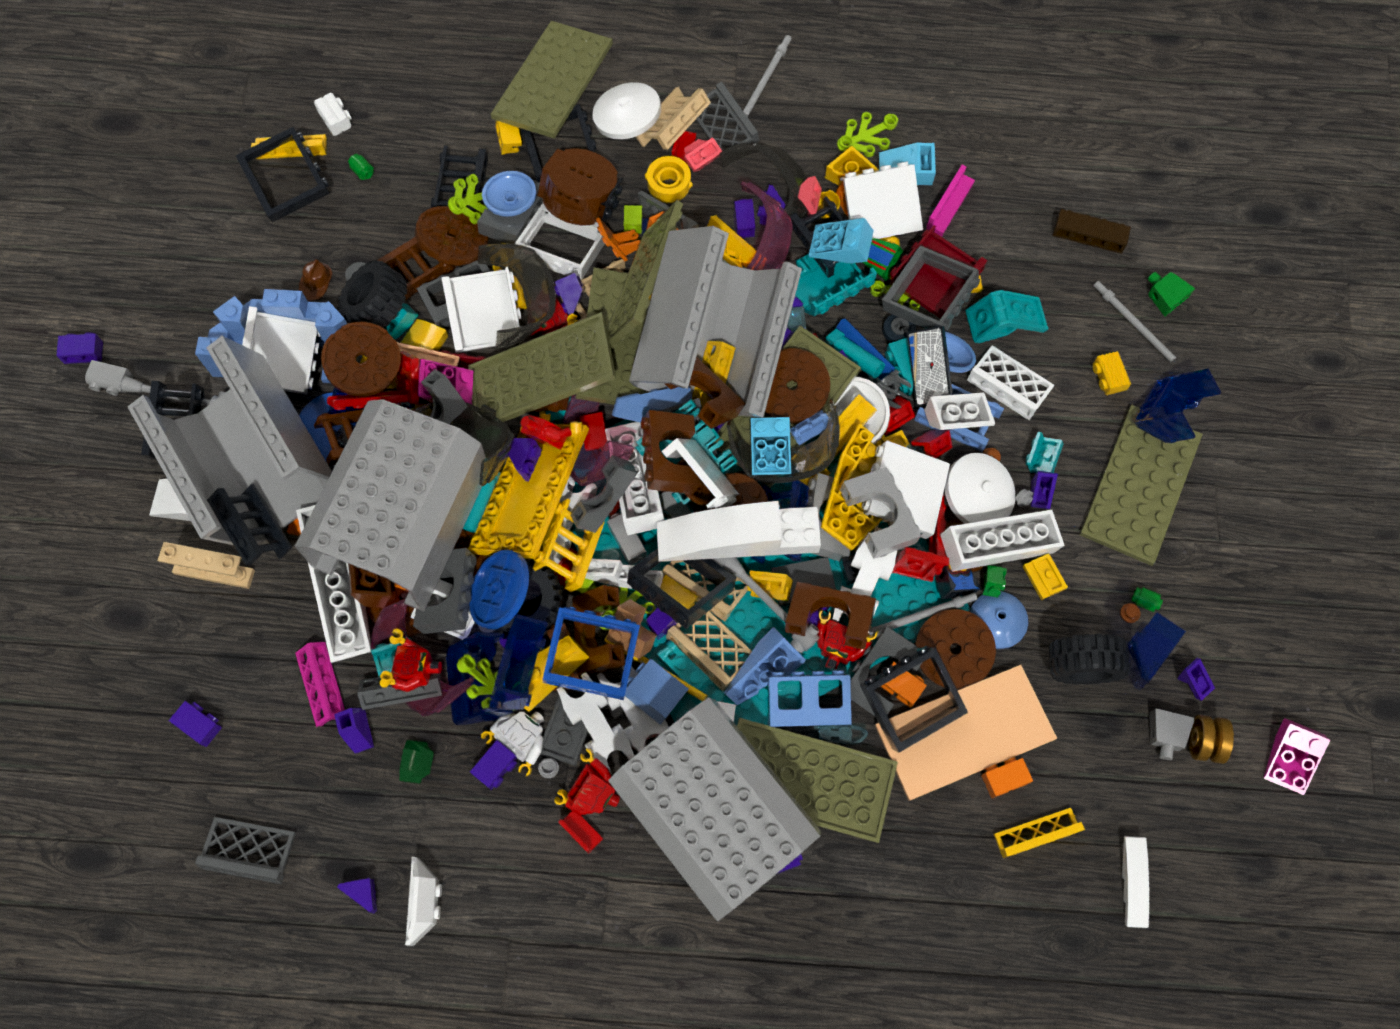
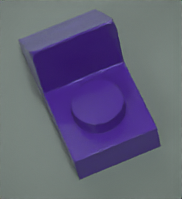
[1177,658,1215,701]

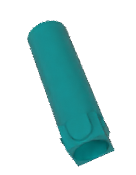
[825,329,885,379]
[463,466,501,533]

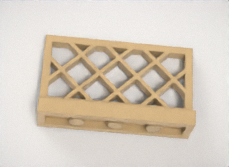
[662,560,748,622]
[666,611,752,692]

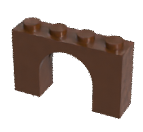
[664,356,746,429]
[641,410,700,494]
[785,582,876,650]
[572,585,625,676]

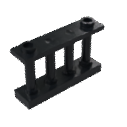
[431,145,488,218]
[790,196,845,278]
[141,381,205,459]
[207,484,292,565]

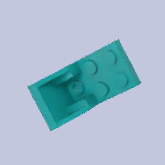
[965,290,1048,343]

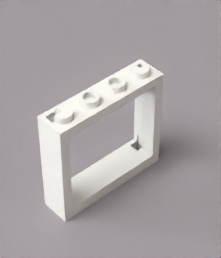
[515,204,608,281]

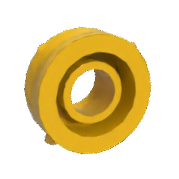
[645,156,693,203]

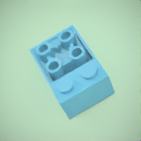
[879,143,936,185]
[809,218,874,264]
[750,417,791,475]

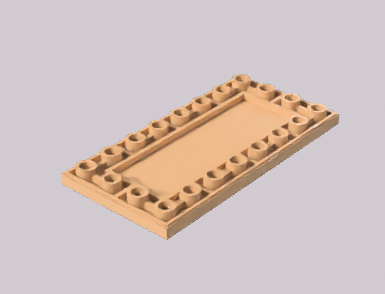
[875,665,1057,801]

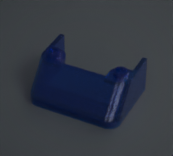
[1133,368,1221,443]
[1128,612,1186,690]
[488,614,548,710]
[446,632,513,725]

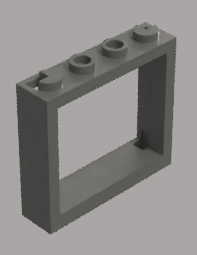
[882,246,980,330]

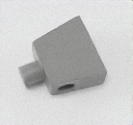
[1149,709,1194,760]

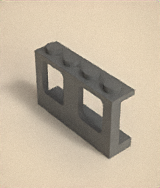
[417,258,490,329]

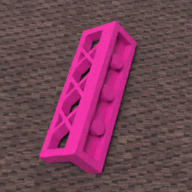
[926,165,975,236]
[295,642,345,727]

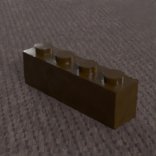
[1052,209,1131,254]

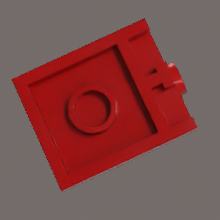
[327,351,419,410]
[892,496,949,582]

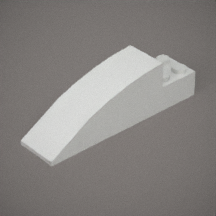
[657,501,821,562]
[296,505,371,663]

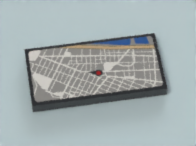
[907,326,953,407]

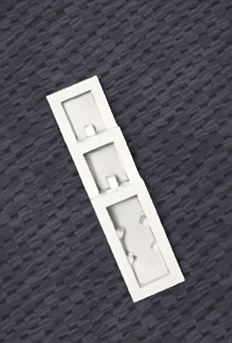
[585,559,664,589]
[1122,836,1149,928]

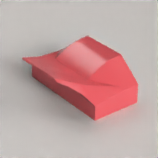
[684,137,723,172]
[798,176,822,216]

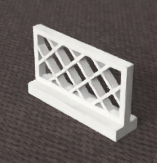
[967,346,1054,421]

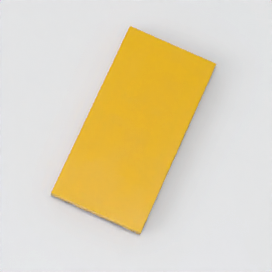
[468,424,589,559]

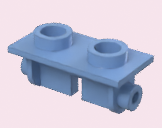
[790,410,831,445]

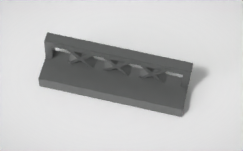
[638,191,699,230]
[357,673,443,710]

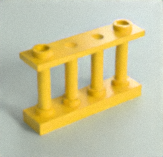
[533,498,605,592]

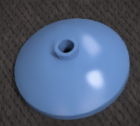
[482,171,536,216]
[945,332,976,373]
[970,591,1028,649]

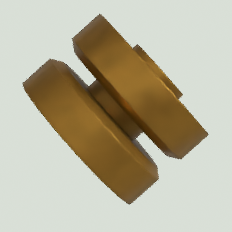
[1189,715,1234,764]

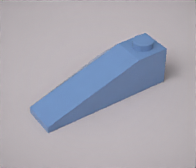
[612,387,692,423]
[724,627,806,705]

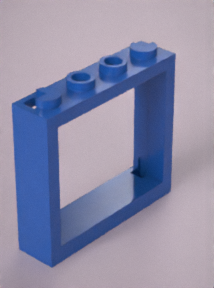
[542,607,640,700]

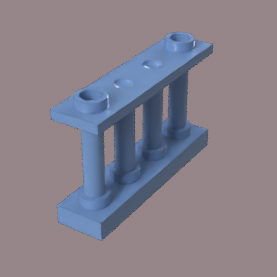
[914,384,1004,452]

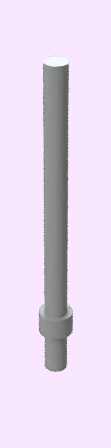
[743,35,791,117]
[1093,281,1176,362]
[869,592,977,636]

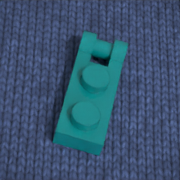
[656,640,710,690]

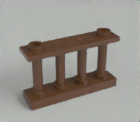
[377,237,456,301]
[314,409,364,466]

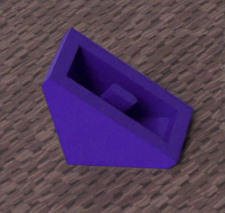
[1031,471,1058,509]
[337,878,377,914]

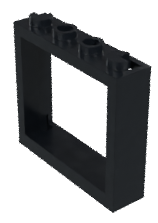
[521,104,599,183]
[235,127,330,222]
[627,548,736,629]
[860,645,968,753]

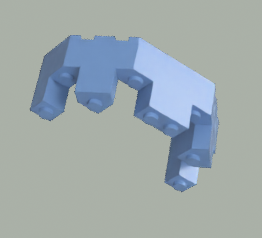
[195,289,363,383]

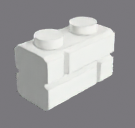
[314,93,352,136]

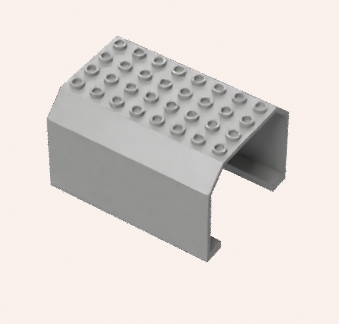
[629,226,802,418]
[127,336,332,545]
[295,400,490,612]
[608,698,821,922]

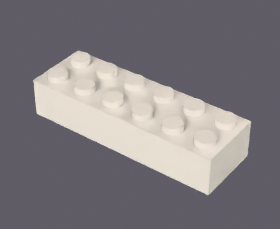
[605,422,664,535]
[940,510,1065,571]

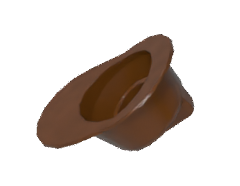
[299,259,332,301]

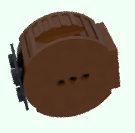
[537,148,623,226]

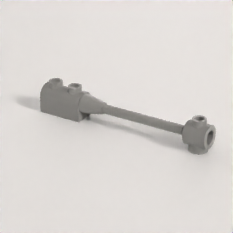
[85,360,226,407]
[712,557,820,653]

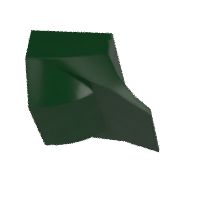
[399,740,434,784]

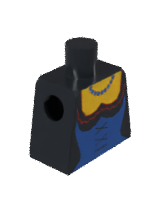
[935,554,981,599]

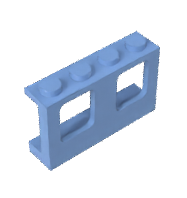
[767,670,851,727]

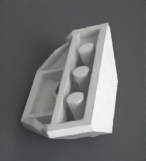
[405,857,442,946]

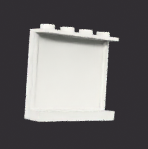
[840,161,923,239]
[442,267,525,353]
[242,306,321,395]
[662,438,739,508]
[862,441,950,539]

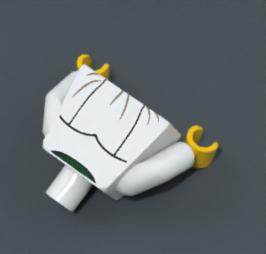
[481,711,544,776]

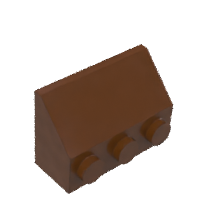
[348,563,391,608]

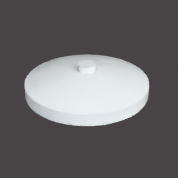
[593,83,661,139]
[820,377,890,451]
[945,453,1015,524]

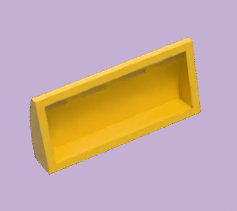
[395,319,448,389]

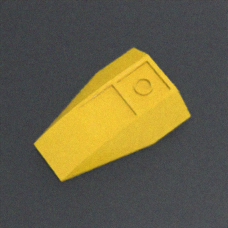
[821,424,883,550]

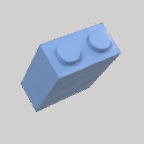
[625,659,688,725]

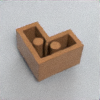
[606,599,656,659]

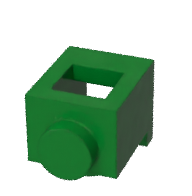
[983,565,1007,598]

